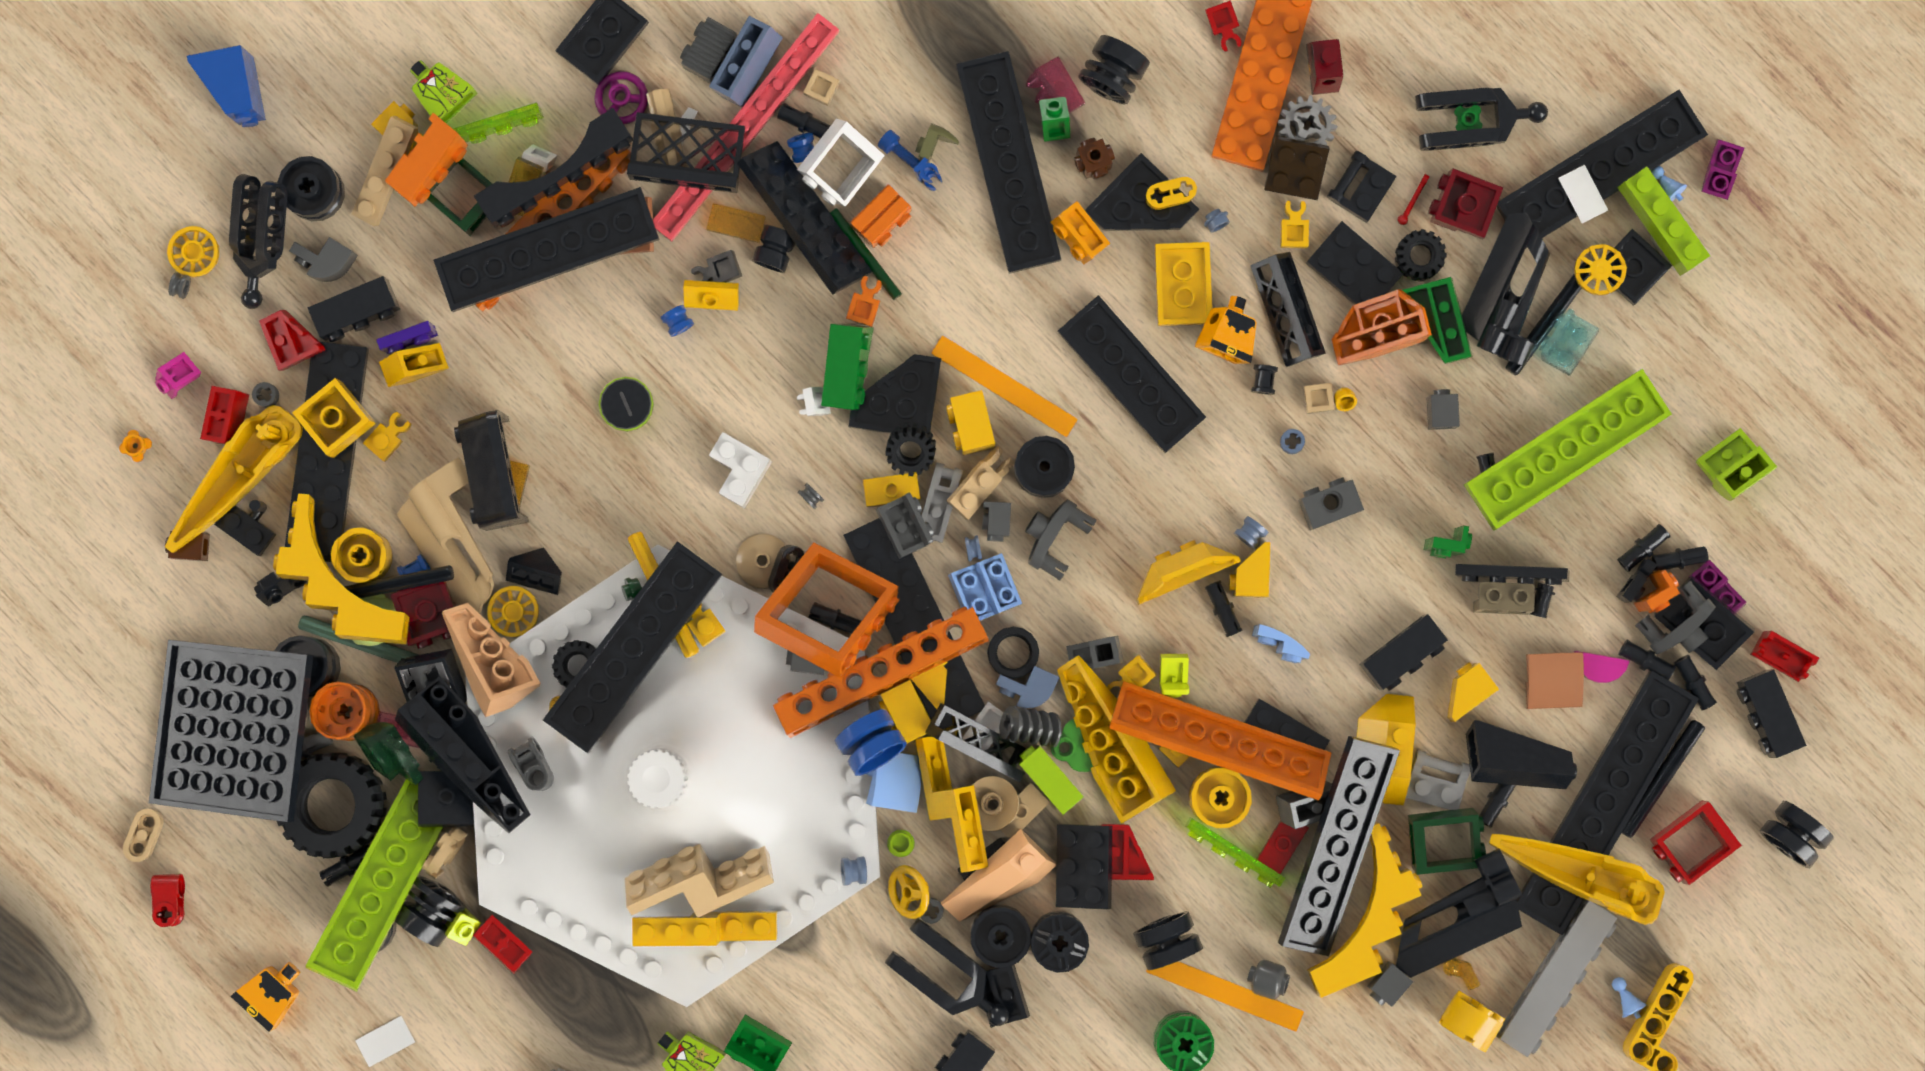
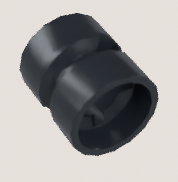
[752,225,795,273]

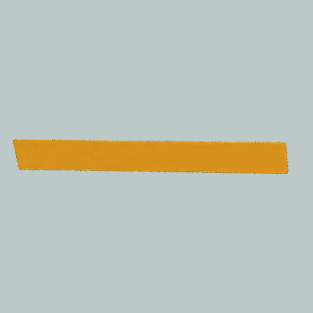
[932,336,1078,437]
[1146,961,1304,1032]

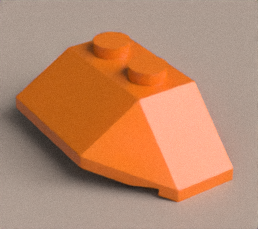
[1332,289,1432,365]

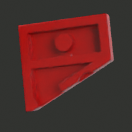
[259,310,325,371]
[1101,824,1154,880]

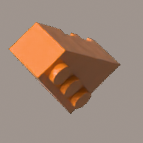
[385,113,468,207]

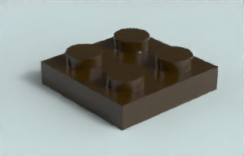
[1264,136,1330,201]

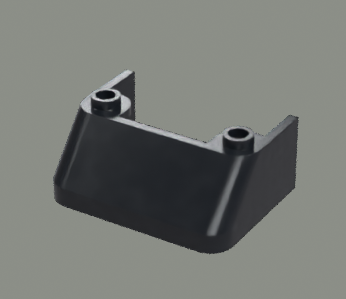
[454,409,529,531]

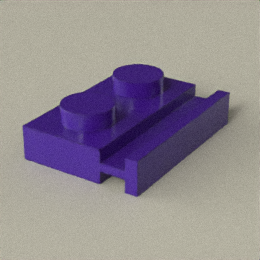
[376,321,439,355]

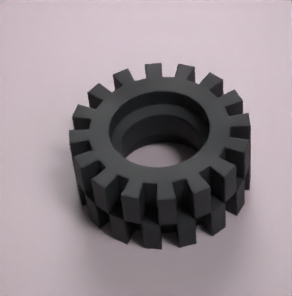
[1395,229,1447,281]
[885,423,936,476]
[552,640,596,688]

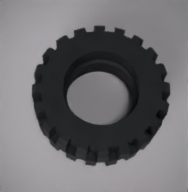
[277,752,387,858]

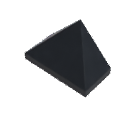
[505,548,562,595]

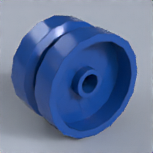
[835,709,907,776]

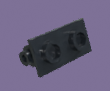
[254,572,307,607]

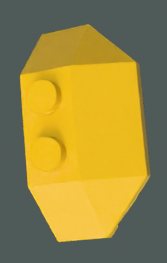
[1136,540,1241,605]
[1356,694,1416,806]

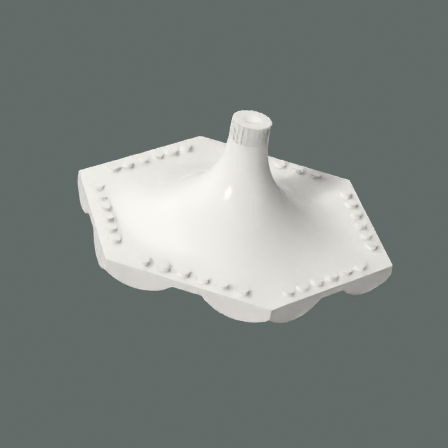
[466,545,880,1007]

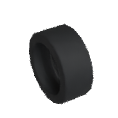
[987,626,1039,679]

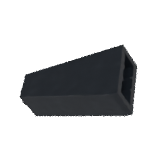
[1465,720,1577,789]

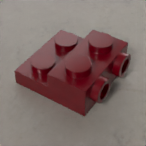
[1428,168,1504,240]
[390,581,456,649]

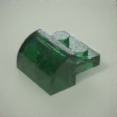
[353,722,423,785]

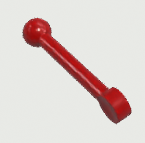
[1398,174,1430,225]

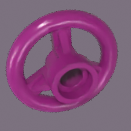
[594,71,648,124]

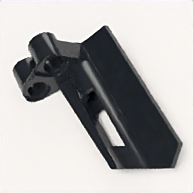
[1462,212,1550,367]
[1396,848,1523,978]

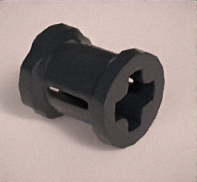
[1251,364,1278,395]

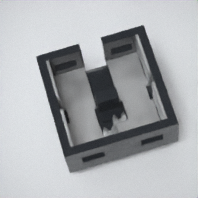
[394,649,467,703]

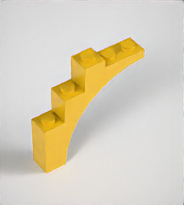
[273,494,410,645]
[1307,822,1422,998]

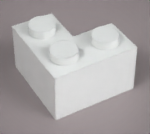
[709,432,772,509]

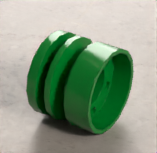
[1153,1011,1214,1071]

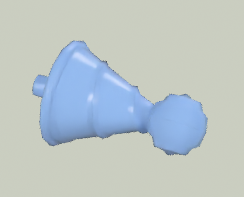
[1651,166,1687,202]
[1611,977,1647,1019]

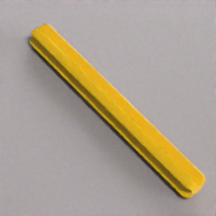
[628,532,699,658]

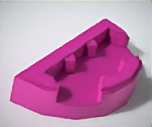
[1574,651,1630,683]

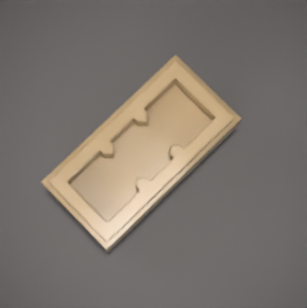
[1001,782,1050,839]

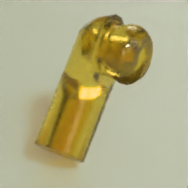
[1443,958,1481,990]

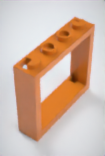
[754,543,899,677]

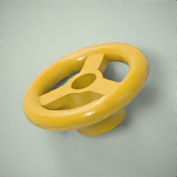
[888,865,929,919]

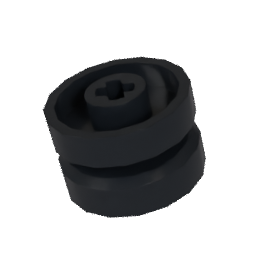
[277,156,345,222]
[1014,436,1075,498]
[274,636,341,697]
[1760,801,1834,869]
[971,904,1031,968]
[1133,911,1203,970]

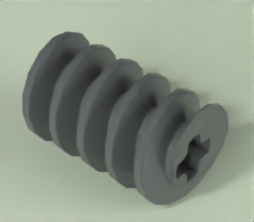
[999,706,1061,747]

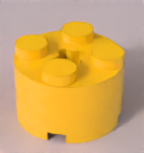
[331,528,392,583]
[1438,990,1505,1053]

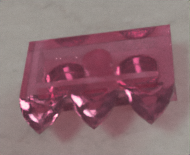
[1026,56,1085,113]

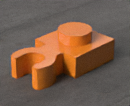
[846,276,882,327]

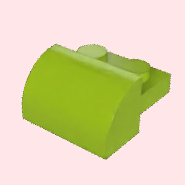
[1696,428,1777,501]

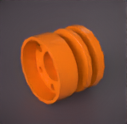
[309,682,380,741]

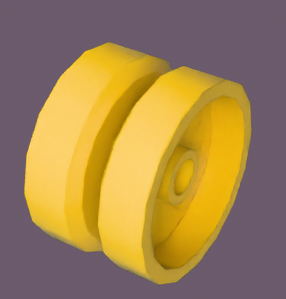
[1188,767,1252,828]

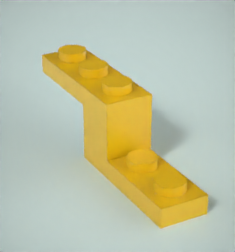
[915,736,988,873]
[632,911,777,946]

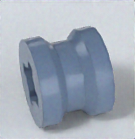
[1234,516,1269,550]
[841,856,867,886]

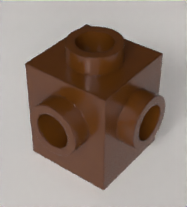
[1074,138,1115,179]

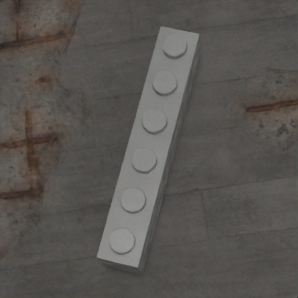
[1496,899,1617,1057]

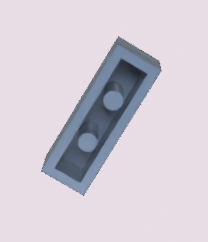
[709,16,783,107]

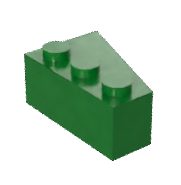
[1402,277,1473,364]
[821,324,874,410]

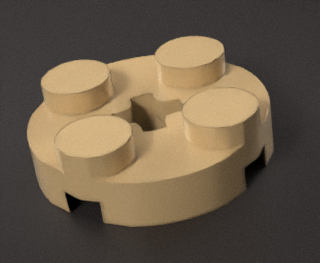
[422,827,468,879]

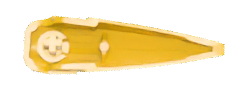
[165,405,303,553]
[1489,834,1665,925]

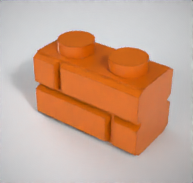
[850,184,912,248]

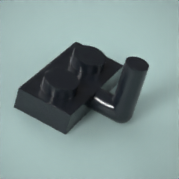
[214,500,276,556]

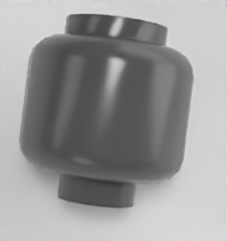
[1247,960,1290,1000]

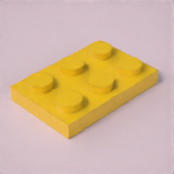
[1155,242,1212,326]

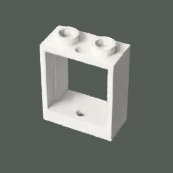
[797,118,885,207]

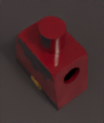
[1306,39,1343,95]

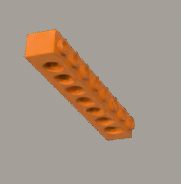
[476,149,631,312]
[773,606,989,738]

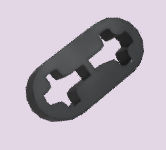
[768,545,804,593]

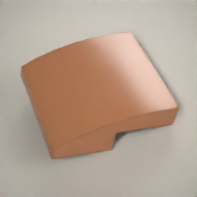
[1525,652,1584,709]

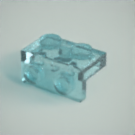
[1539,309,1599,376]

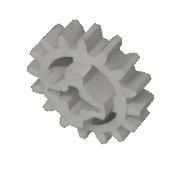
[1277,95,1337,146]

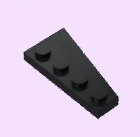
[1455,564,1570,585]

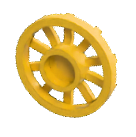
[167,226,219,277]
[1574,244,1627,296]
[487,586,539,637]

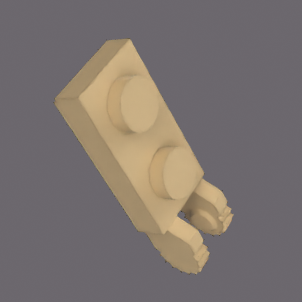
[947,446,1015,520]

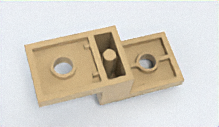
[625,844,774,918]

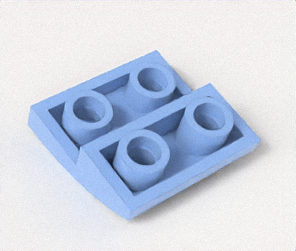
[948,553,1022,621]
[1252,624,1310,663]
[866,752,921,813]

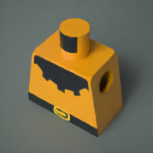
[1195,296,1257,364]
[230,962,301,1032]

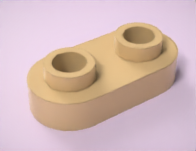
[123,808,164,862]

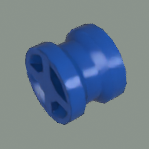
[787,133,814,163]
[660,305,694,337]

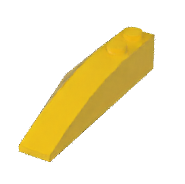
[1057,655,1176,824]

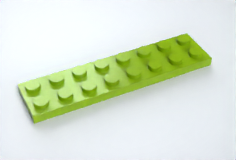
[1464,369,1672,531]
[306,771,444,992]

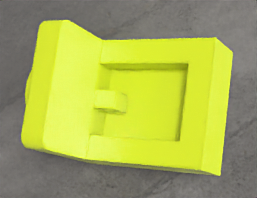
[1159,654,1190,698]
[445,908,481,946]

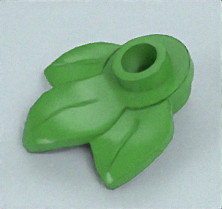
[1051,719,1093,772]

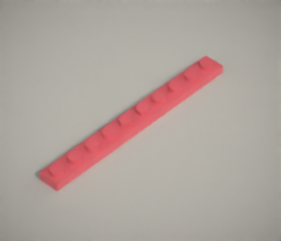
[653,13,839,242]

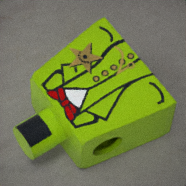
[410,60,478,123]
[657,1031,726,1071]

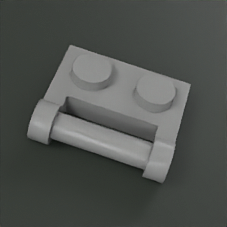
[1406,750,1470,810]

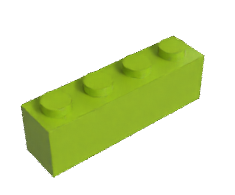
[1617,167,1710,276]

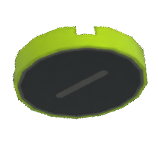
[599,377,654,432]

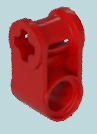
[150,874,185,927]

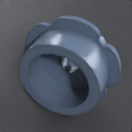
[1204,209,1230,233]

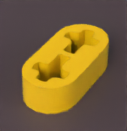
[1145,177,1197,210]

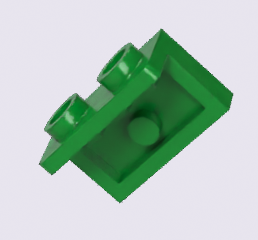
[1423,525,1472,559]
[724,1014,792,1071]

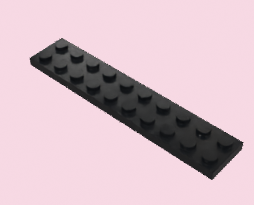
[1517,671,1699,935]

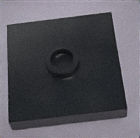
[1606,229,1673,306]
[418,771,474,827]

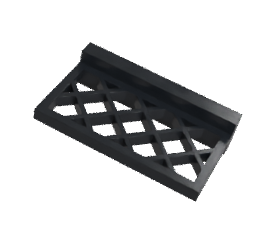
[627,112,745,193]

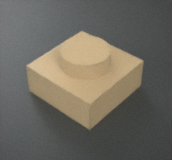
[803,69,840,106]
[1303,383,1335,414]

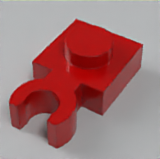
[1205,0,1242,52]

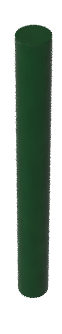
[830,208,902,300]

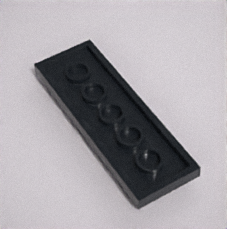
[737,141,872,295]
[1057,295,1206,453]

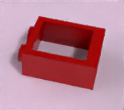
[1650,800,1742,885]

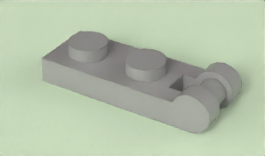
[922,462,963,543]

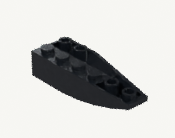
[395,676,531,833]

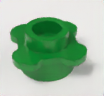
[1454,105,1483,131]

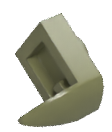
[915,123,959,163]

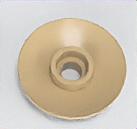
[736,534,790,588]
[973,776,1019,831]

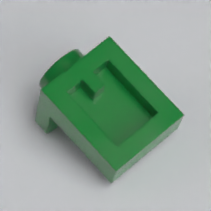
[1039,97,1071,142]

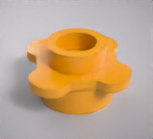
[119,430,152,462]

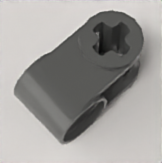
[507,736,554,791]

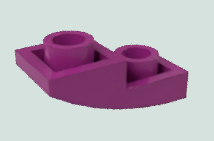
[1701,139,1745,200]
[1689,560,1747,613]

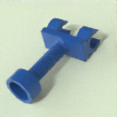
[878,130,943,191]

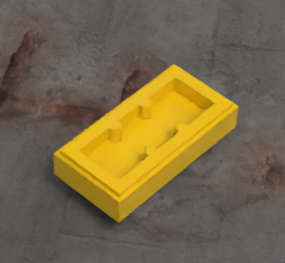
[683,280,739,311]
[863,472,921,507]

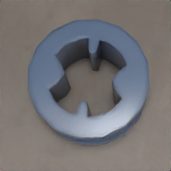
[1280,429,1305,454]
[965,535,982,561]

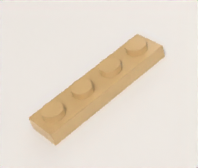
[351,116,419,227]

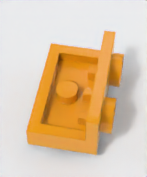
[1050,201,1110,265]

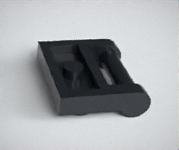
[1327,151,1397,223]

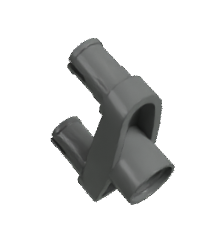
[1025,499,1097,581]
[1635,581,1716,654]

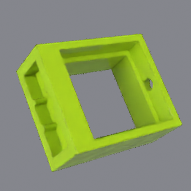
[1018,745,1084,815]

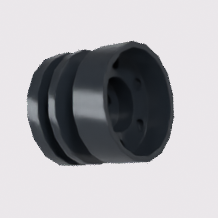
[1078,35,1150,105]
[395,875,466,947]
[1031,911,1089,973]

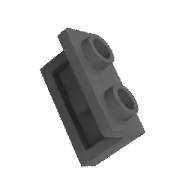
[876,492,934,559]

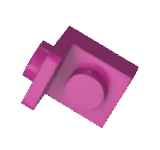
[155,352,201,399]

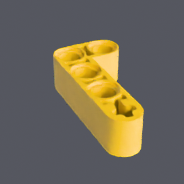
[1623,963,1694,1071]

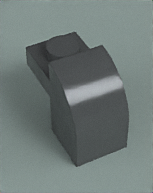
[289,237,358,282]
[1066,636,1124,669]

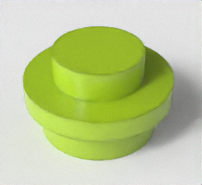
[887,830,915,857]

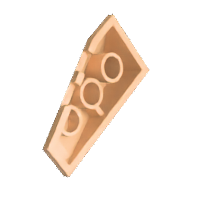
[442,603,541,717]
[941,829,1057,922]

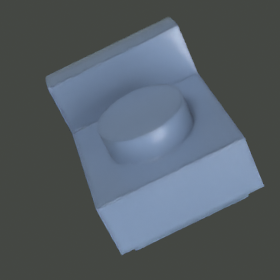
[996,666,1059,708]

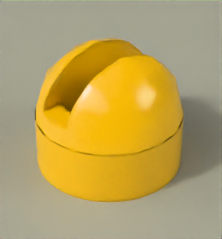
[1334,387,1357,412]

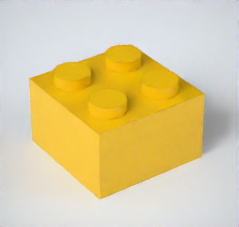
[292,378,376,458]
[946,390,995,456]
[878,680,931,743]

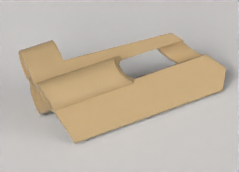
[397,457,494,615]

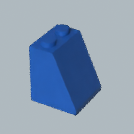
[187,45,266,127]

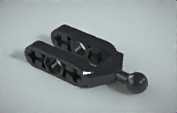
[1415,88,1548,151]
[229,174,288,309]
[885,918,1009,1026]

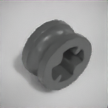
[168,272,191,299]
[252,382,279,408]
[798,483,824,509]
[921,898,944,924]

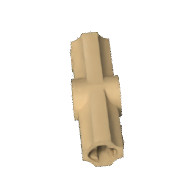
[646,89,687,167]

